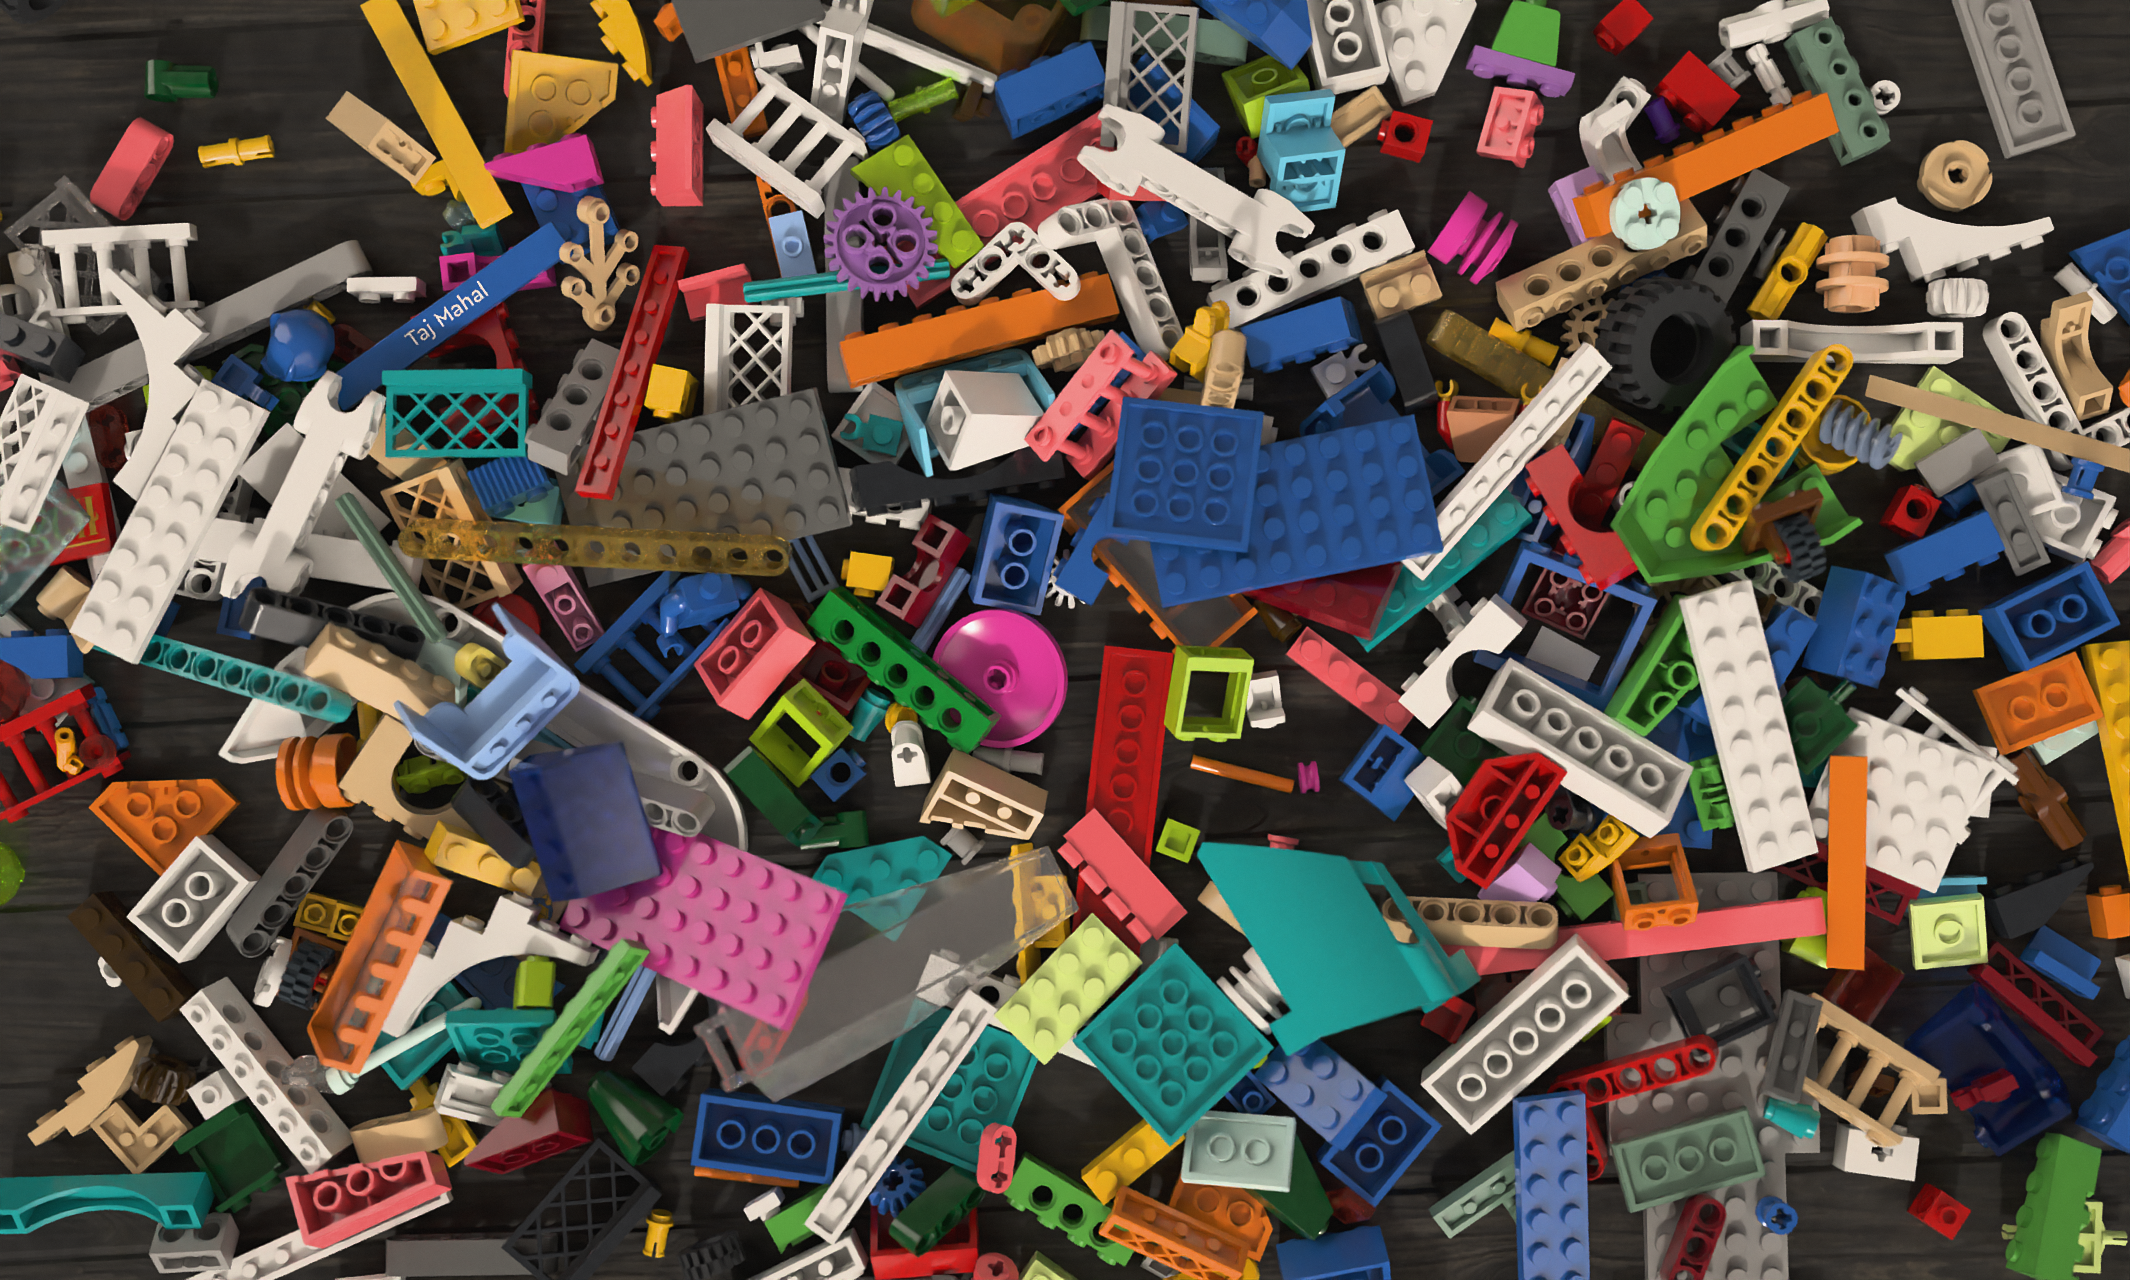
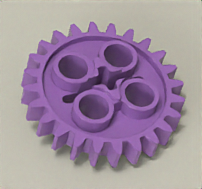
[824,187,938,301]

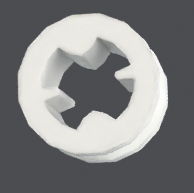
[1870,80,1901,115]

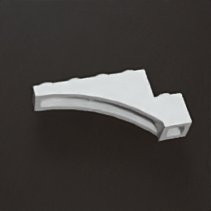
[1851,197,2054,283]

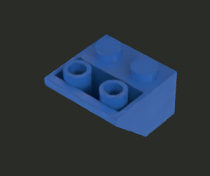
[1338,724,1426,822]

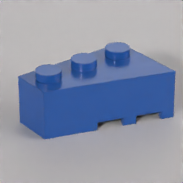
[1241,296,1364,374]
[1883,508,2006,596]

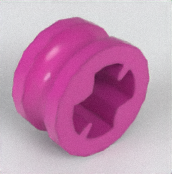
[1297,761,1319,794]

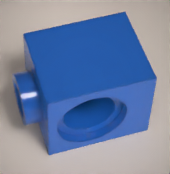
[810,748,867,802]

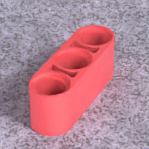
[90,117,174,221]

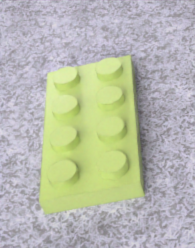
[994,913,1143,1065]

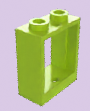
[1164,645,1254,742]
[749,678,854,788]

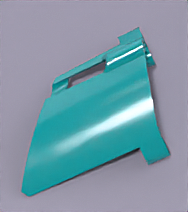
[1197,842,1481,1056]

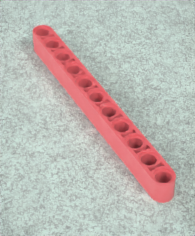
[1439,896,1827,975]

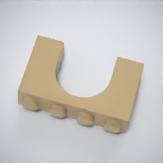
[338,712,509,840]

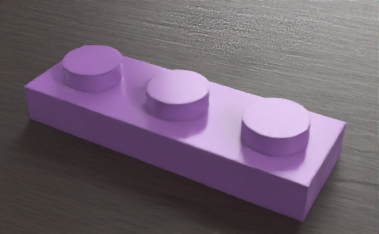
[1466,45,1575,97]

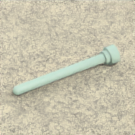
[325,997,482,1095]

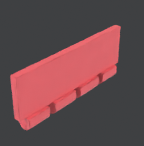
[1057,808,1188,945]

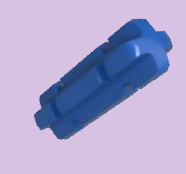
[87,687,129,752]

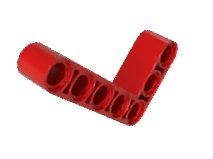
[1547,1035,1719,1180]

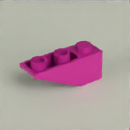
[484,133,604,193]

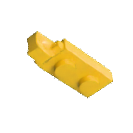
[409,1074,480,1167]

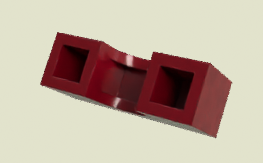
[876,513,971,629]

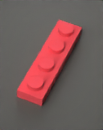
[1285,627,1414,735]

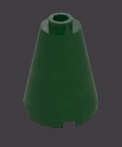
[587,1069,684,1166]

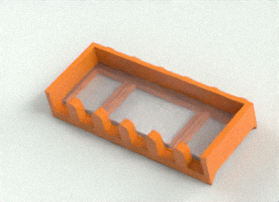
[1057,459,1258,654]
[306,840,452,1075]

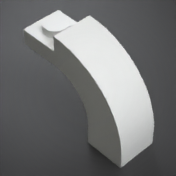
[1579,99,1642,184]

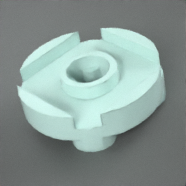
[1609,177,1680,250]

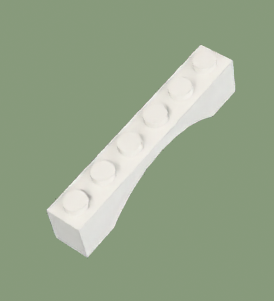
[1740,320,1963,364]

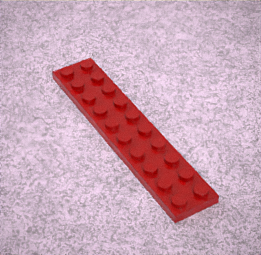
[1072,645,1174,998]

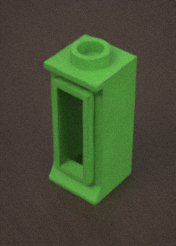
[764,1177,837,1253]

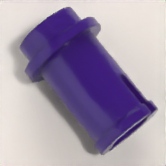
[1643,97,1680,144]

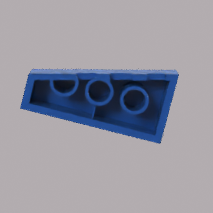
[1675,605,1819,730]

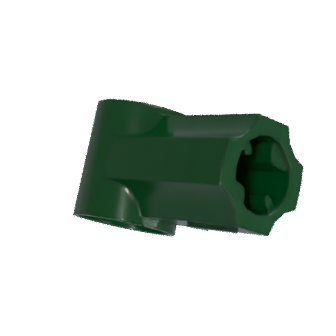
[144,60,219,103]
[801,810,869,850]

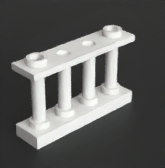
[706,67,869,219]
[41,223,205,324]
[1887,687,2020,845]

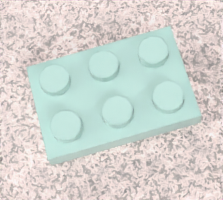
[1181,1111,1296,1192]

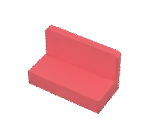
[677,263,759,322]

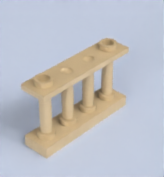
[1764,992,1940,1148]

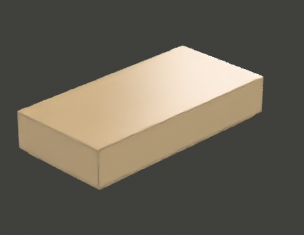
[1330,85,1393,148]

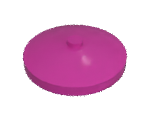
[932,608,1068,748]

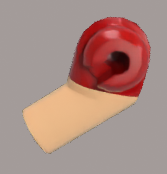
[1236,136,1266,188]

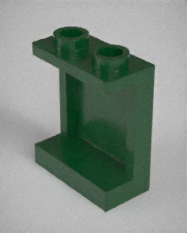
[173,1098,290,1214]

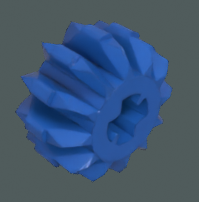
[848,90,901,153]
[868,1156,927,1218]

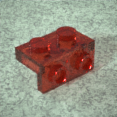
[1820,946,1905,1027]

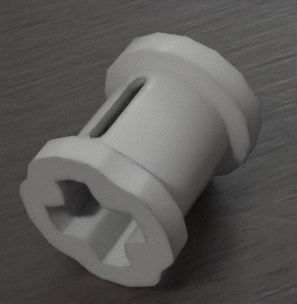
[1707,48,1752,90]
[940,826,986,866]

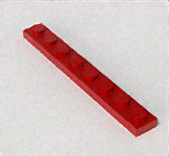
[575,245,690,500]

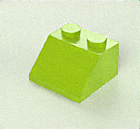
[1222,55,1311,139]

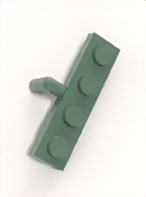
[1428,1150,1516,1239]

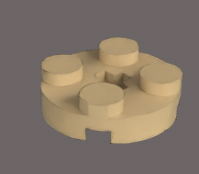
[1917,140,1992,212]

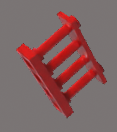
[0,683,132,824]

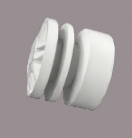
[1216,947,1288,1035]

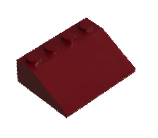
[1241,561,1404,642]

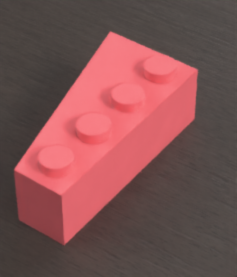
[285,1151,452,1249]

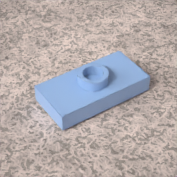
[768,210,817,278]

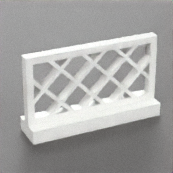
[703,304,793,415]
[0,373,90,533]

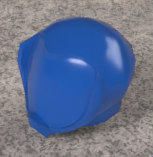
[260,309,335,382]

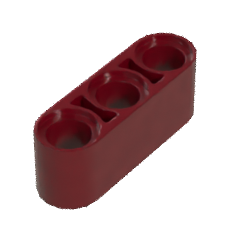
[1660,1193,1727,1280]

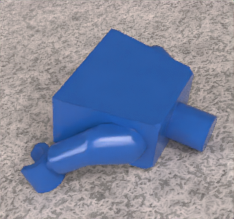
[657,568,754,658]

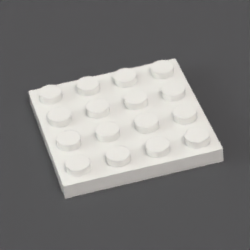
[1808,707,1992,893]

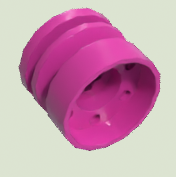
[1427,191,1519,285]

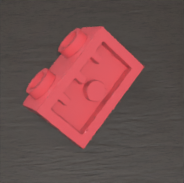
[1476,86,1544,168]

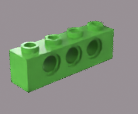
[1003,1151,1134,1266]

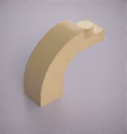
[2040,292,2113,421]

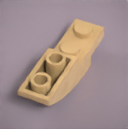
[28,1035,153,1146]

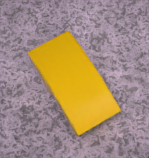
[1558,814,1639,882]
[293,891,364,941]

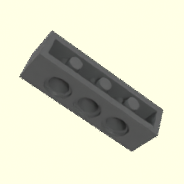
[1681,169,1791,305]

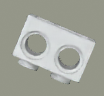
[1404,756,1464,830]

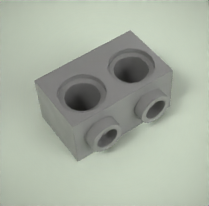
[149,1212,240,1273]

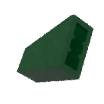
[723,745,824,847]
[1242,1133,1334,1240]

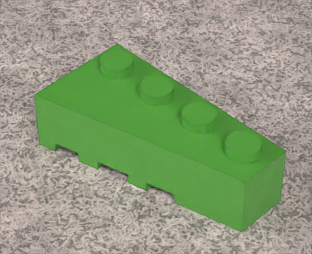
[1603,594,1700,736]
[2005,1132,2102,1280]

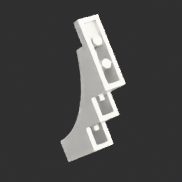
[811,0,874,125]

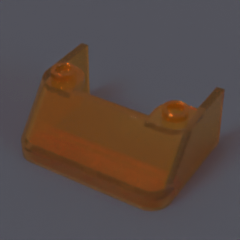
[911,0,1070,76]

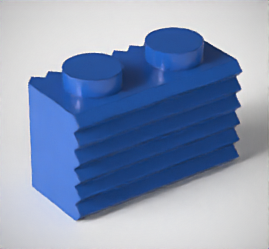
[467,457,554,518]

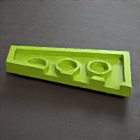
[850,134,985,269]

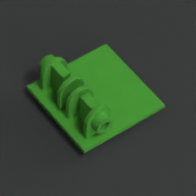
[1687,754,1735,832]

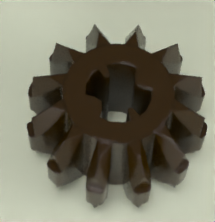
[131,1054,197,1106]

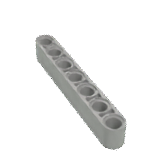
[824,156,865,393]

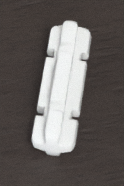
[1746,43,1793,107]

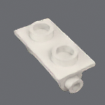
[1425,584,1474,635]

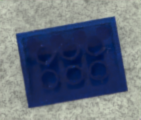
[509,741,664,902]

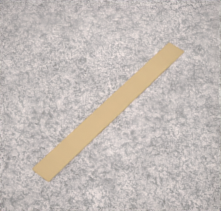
[1865,375,2130,473]

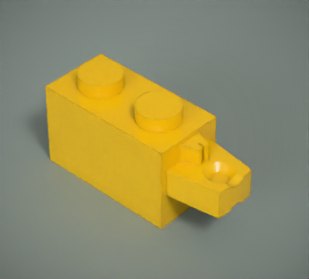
[1892,609,1984,661]

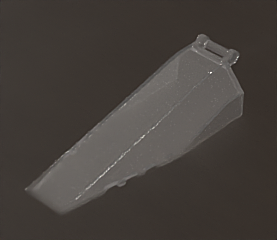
[693,845,1080,1102]

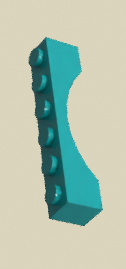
[0,1172,215,1234]

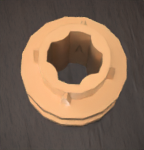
[1815,235,1889,313]

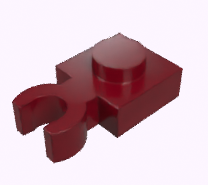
[1949,1068,2019,1111]

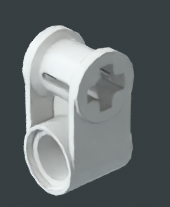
[891,720,931,787]

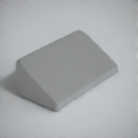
[1914,428,1999,498]

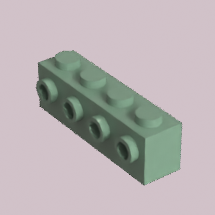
[1783,17,1891,167]

